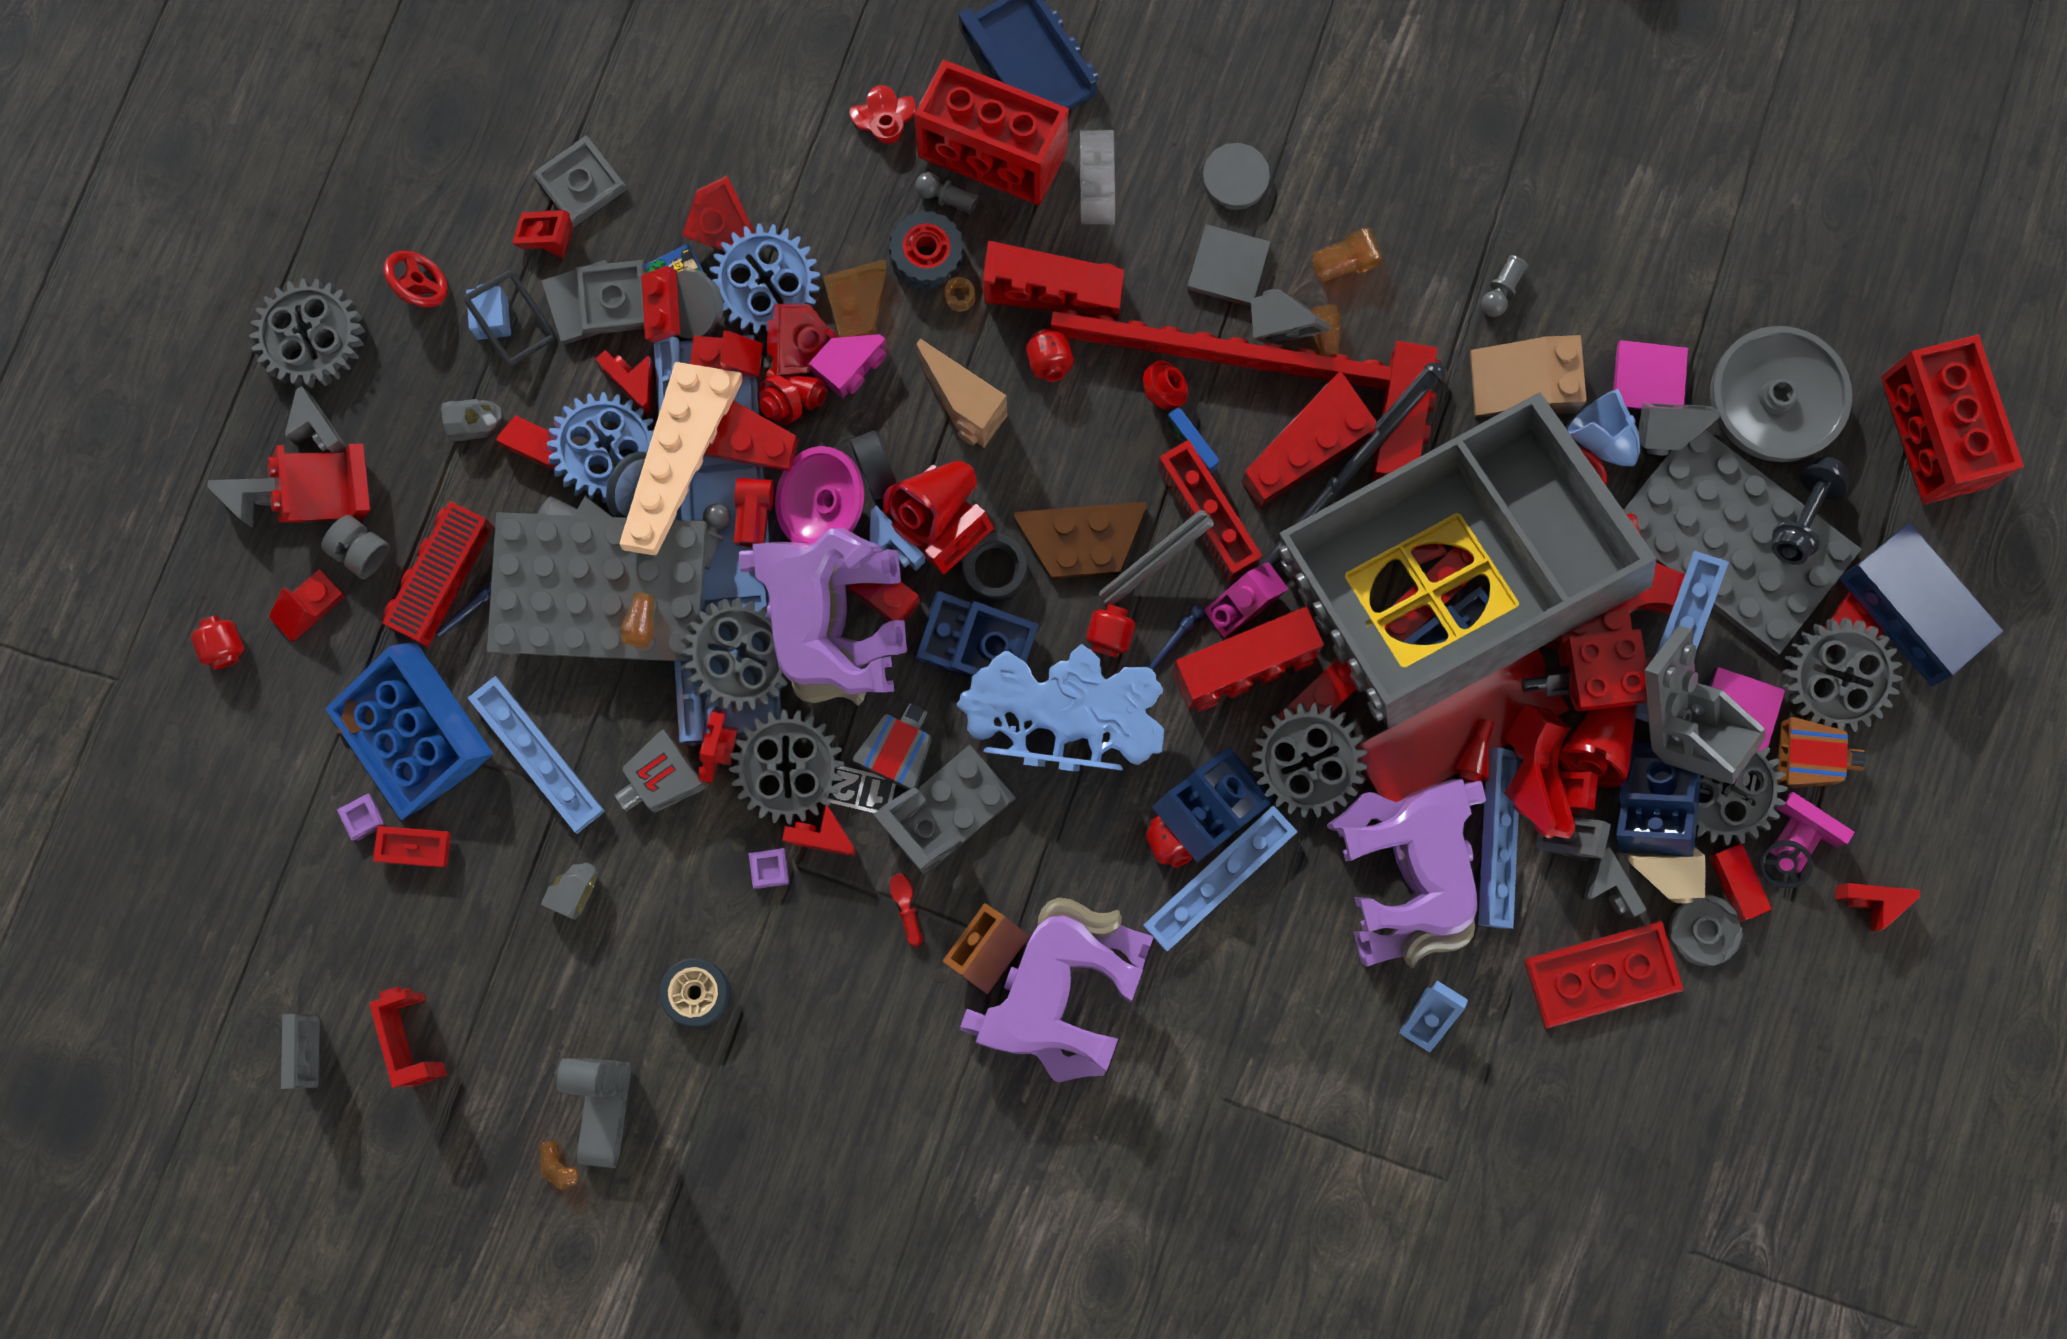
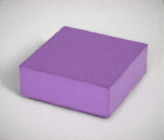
[337,793,387,842]
[749,848,789,889]

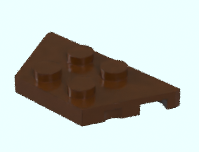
[1014,502,1147,580]

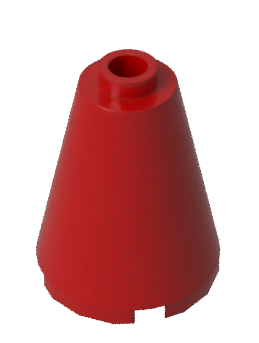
[883,460,977,547]
[1558,705,1638,788]

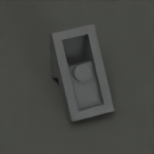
[285,386,347,453]
[207,478,276,527]
[1535,817,1611,861]
[1583,847,1647,919]

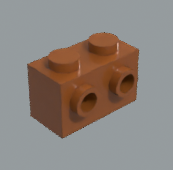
[943,903,1029,995]

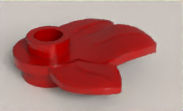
[849,85,916,144]

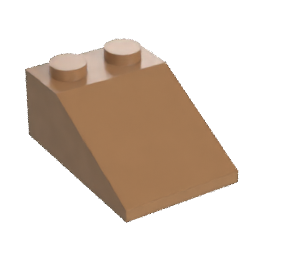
[1470,335,1586,417]
[916,339,1007,448]

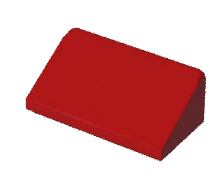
[496,415,575,471]
[1709,844,1772,922]

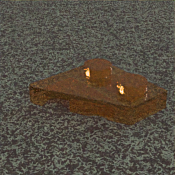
[822,259,887,338]

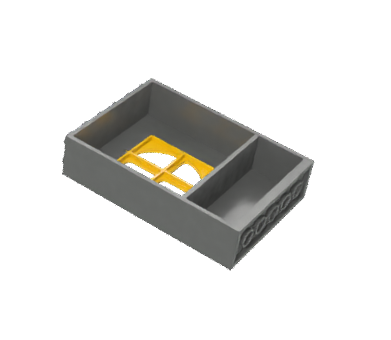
[1278,392,1657,729]

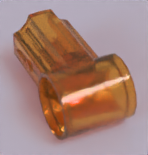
[1311,228,1385,282]

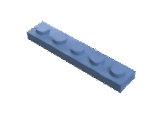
[1636,551,1729,722]
[468,676,605,834]
[1478,747,1521,929]
[1143,806,1297,952]

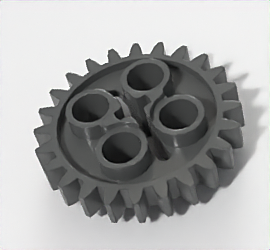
[249,278,365,389]
[679,598,787,713]
[1782,618,1903,732]
[1252,702,1369,818]
[729,710,845,824]
[1695,747,1787,846]

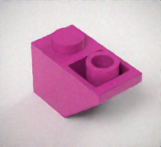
[809,334,887,399]
[1204,562,1289,638]

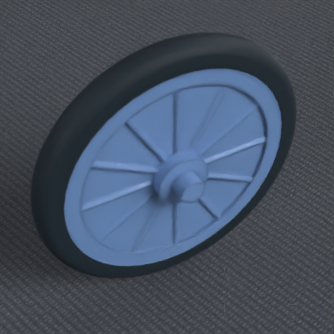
[606,452,647,518]

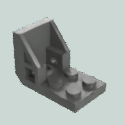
[1644,626,1765,784]
[873,744,1016,875]

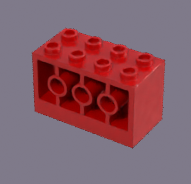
[914,59,1069,206]
[1880,334,2024,505]

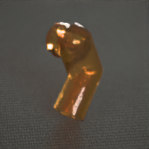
[539,1140,578,1190]

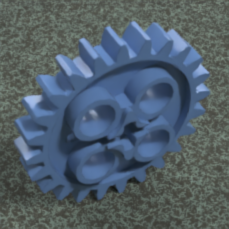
[710,223,820,335]
[547,392,654,503]

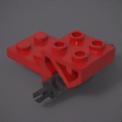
[1521,601,1655,711]

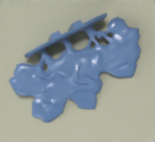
[956,644,1164,771]

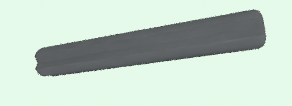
[1099,510,1214,606]

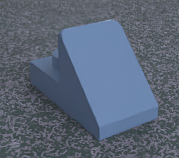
[870,506,925,571]
[1399,981,1468,1052]

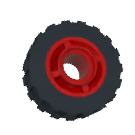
[889,211,964,291]

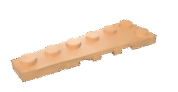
[619,362,743,556]

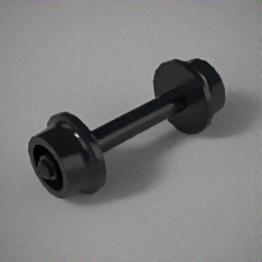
[1772,457,1849,565]

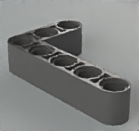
[557,1058,631,1169]

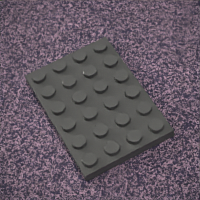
[1623,430,1861,656]
[487,512,707,662]

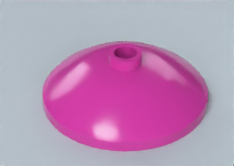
[775,446,864,544]

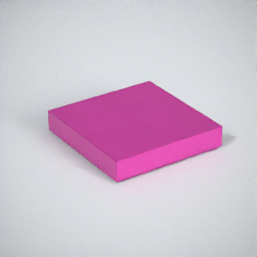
[1613,340,1688,412]
[1709,667,1785,752]

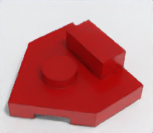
[681,176,755,252]
[767,304,839,375]
[698,706,739,783]

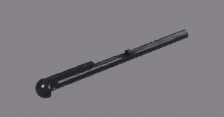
[1256,362,1447,568]

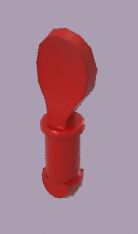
[890,873,923,947]

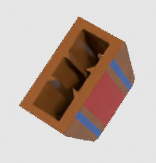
[1777,717,1866,788]

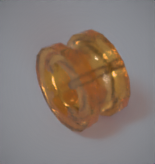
[944,277,975,311]

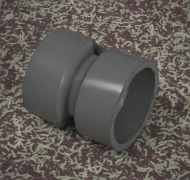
[321,515,390,579]

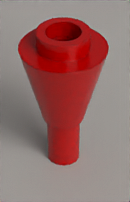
[765,368,827,411]
[1454,719,1494,782]

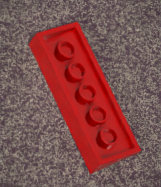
[1357,648,1569,802]

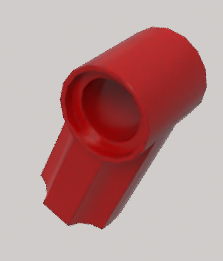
[734,478,774,548]

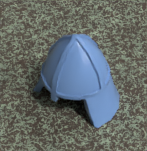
[1565,389,1640,466]

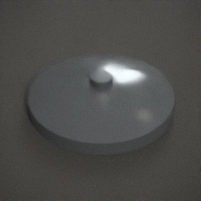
[1710,326,1852,462]

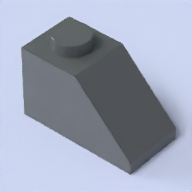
[1251,289,1331,344]
[1639,402,1720,455]

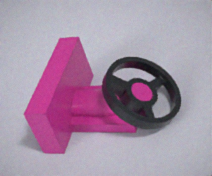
[1760,792,1855,888]

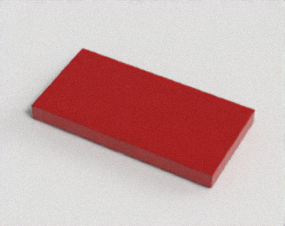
[1523,921,1684,1029]

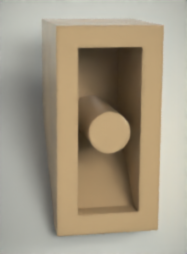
[1624,847,1705,903]

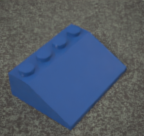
[325,642,493,821]

